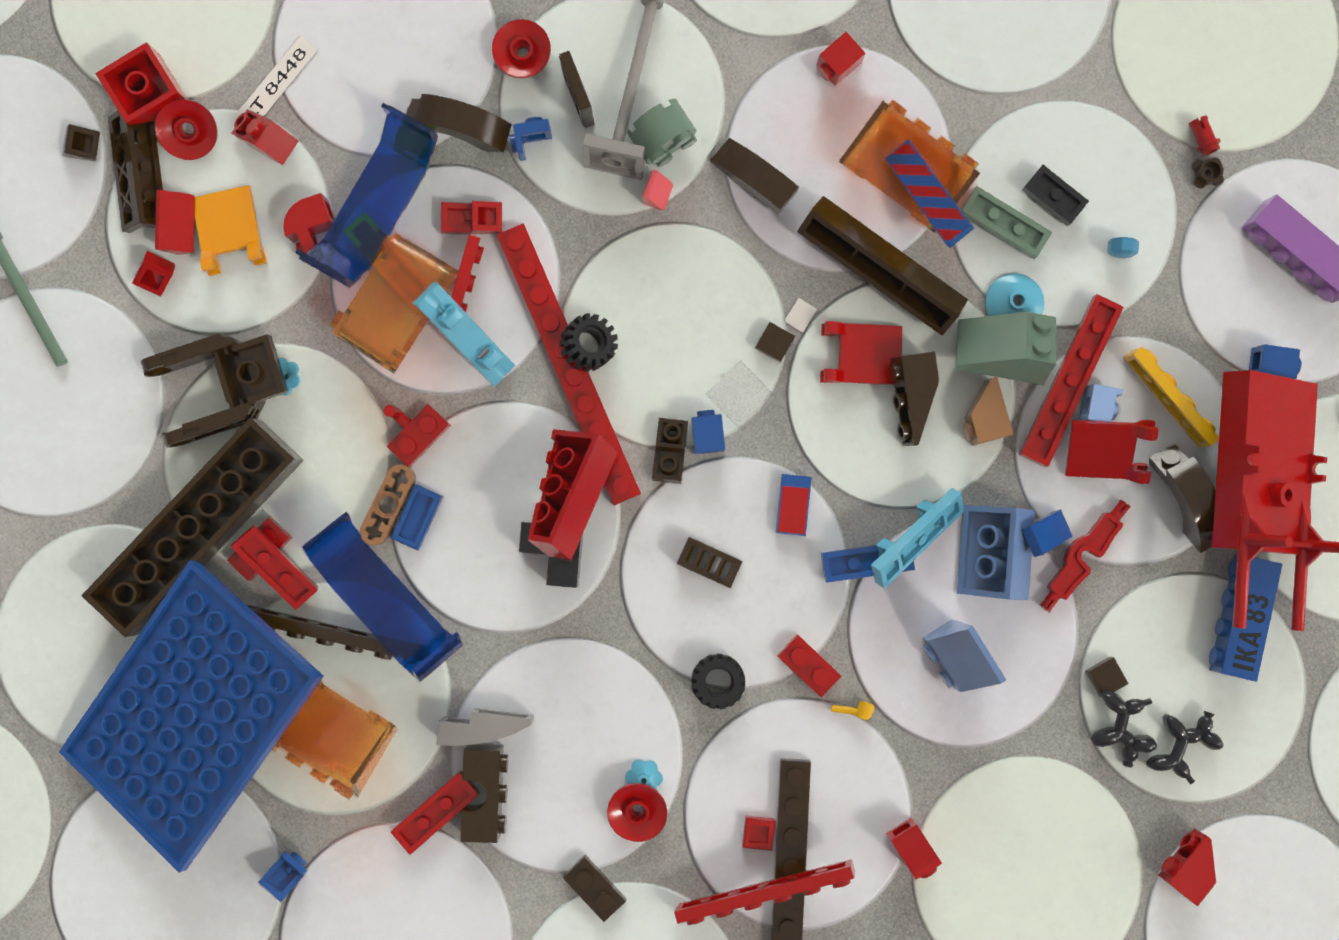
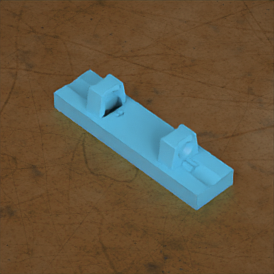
[413,282,515,386]
[871,488,964,589]

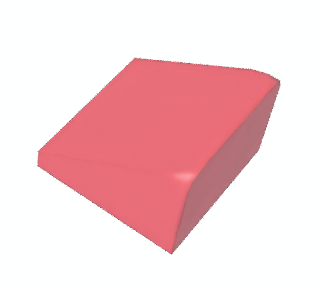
[643,169,673,210]

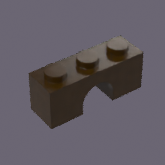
[460,745,509,843]

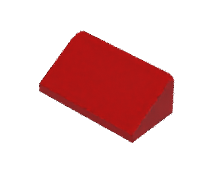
[155,190,195,255]

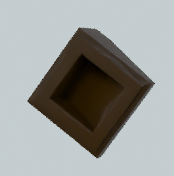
[62,124,100,161]

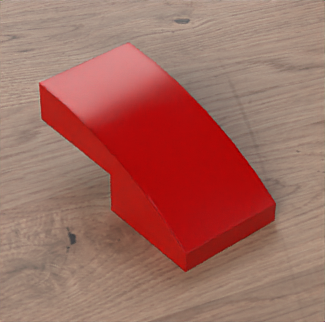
[441,201,502,234]

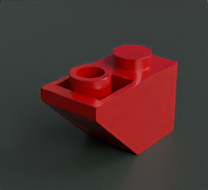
[231,109,299,165]
[886,818,942,880]
[1158,829,1217,907]

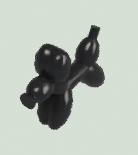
[1091,690,1157,768]
[1146,711,1224,784]

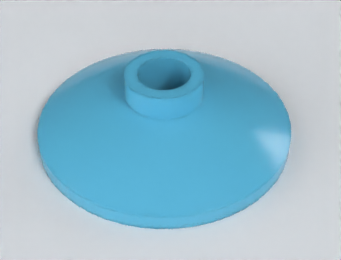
[985,273,1044,316]

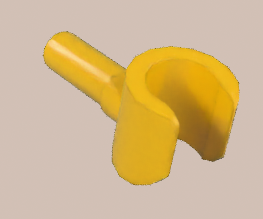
[831,700,875,720]

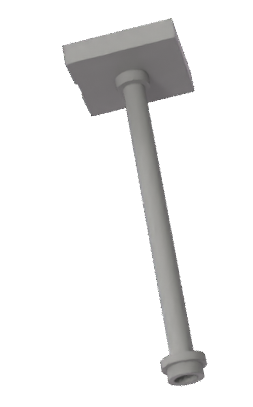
[583,0,664,180]

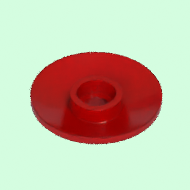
[492,19,551,79]
[155,99,218,160]
[607,783,668,842]

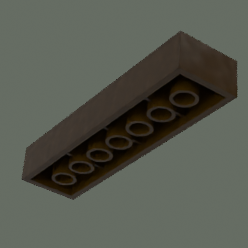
[81,417,304,638]

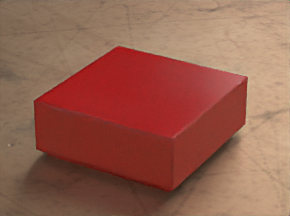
[742,815,776,851]

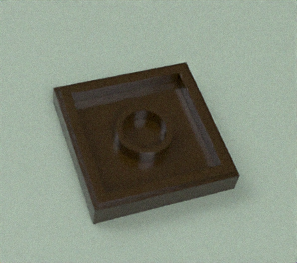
[559,51,595,128]

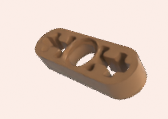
[360,464,416,545]

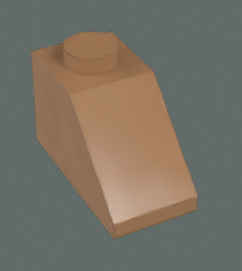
[963,377,1014,446]

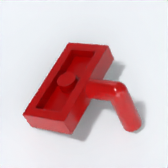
[383,404,451,467]

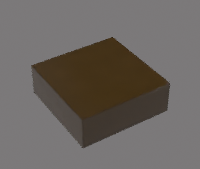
[754,322,795,363]
[1085,656,1129,698]

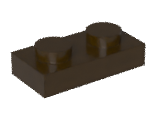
[563,854,626,922]

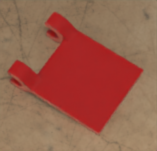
[820,321,902,385]
[1065,420,1159,484]

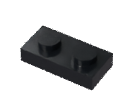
[1022,165,1089,226]

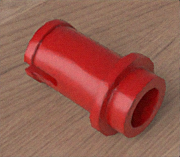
[1188,115,1221,156]

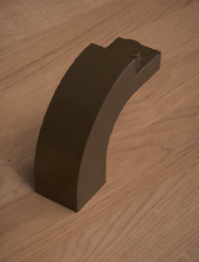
[404,94,512,152]
[1149,444,1216,553]

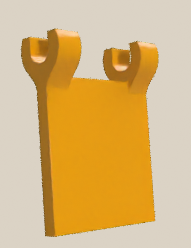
[194,185,267,276]

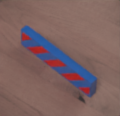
[885,139,975,248]

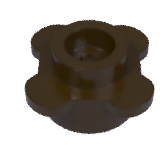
[1191,157,1224,189]

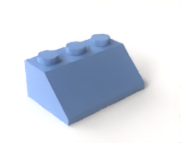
[957,505,1035,600]

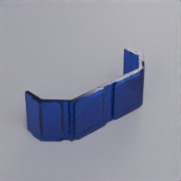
[295,103,438,288]
[302,512,463,682]

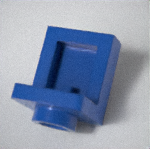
[509,117,552,161]
[258,851,308,903]

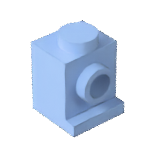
[1079,384,1124,422]

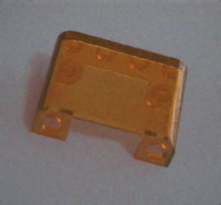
[839,99,980,233]
[272,680,397,800]

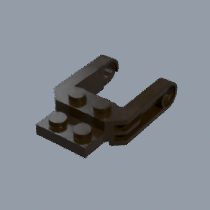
[140,333,289,448]

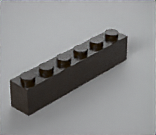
[797,196,968,336]

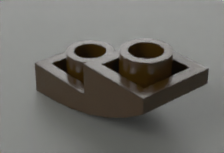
[652,418,688,484]

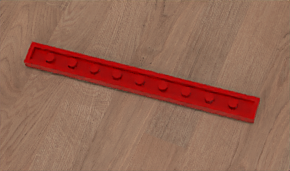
[497,223,641,506]

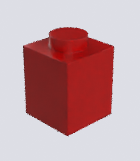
[816,31,866,86]

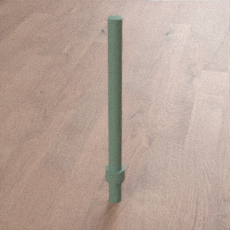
[0,232,68,367]

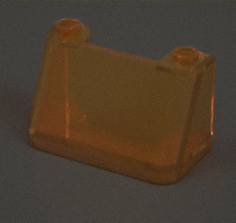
[330,233,459,374]

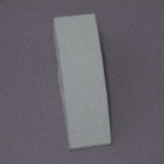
[436,708,534,746]

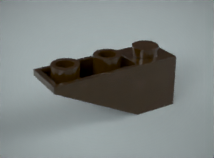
[889,351,939,446]

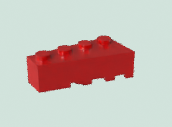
[527,429,618,560]

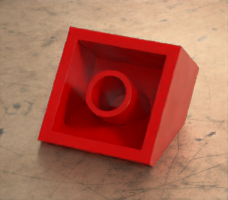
[95,42,188,125]

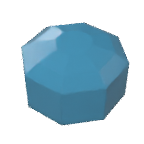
[1107,237,1139,259]

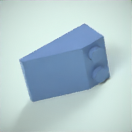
[923,619,1006,692]

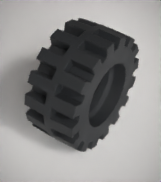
[691,653,746,710]

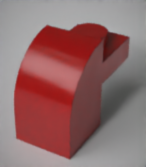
[283,193,337,266]

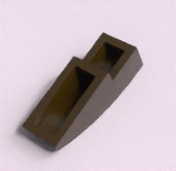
[710,138,799,215]

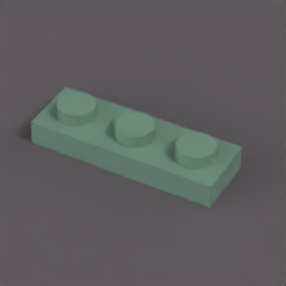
[961,186,1052,259]

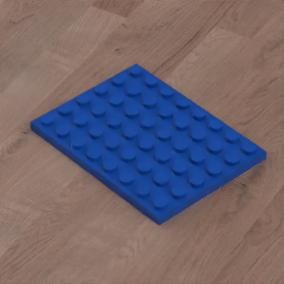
[59,560,324,873]

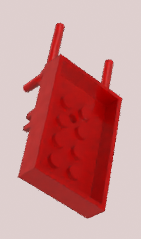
[1212,370,1339,631]

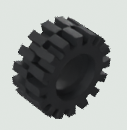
[559,313,618,372]

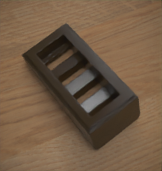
[676,537,743,588]

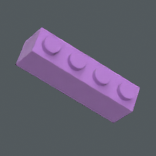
[1241,194,1339,303]

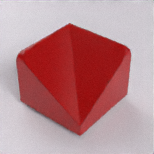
[132,251,176,297]

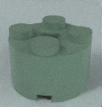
[627,99,697,167]

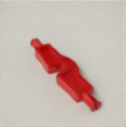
[1039,500,1131,613]

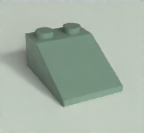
[955,312,1056,386]

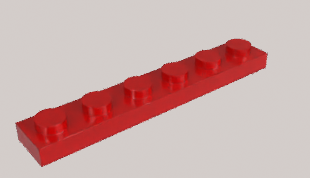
[1018,294,1124,467]
[674,859,855,925]

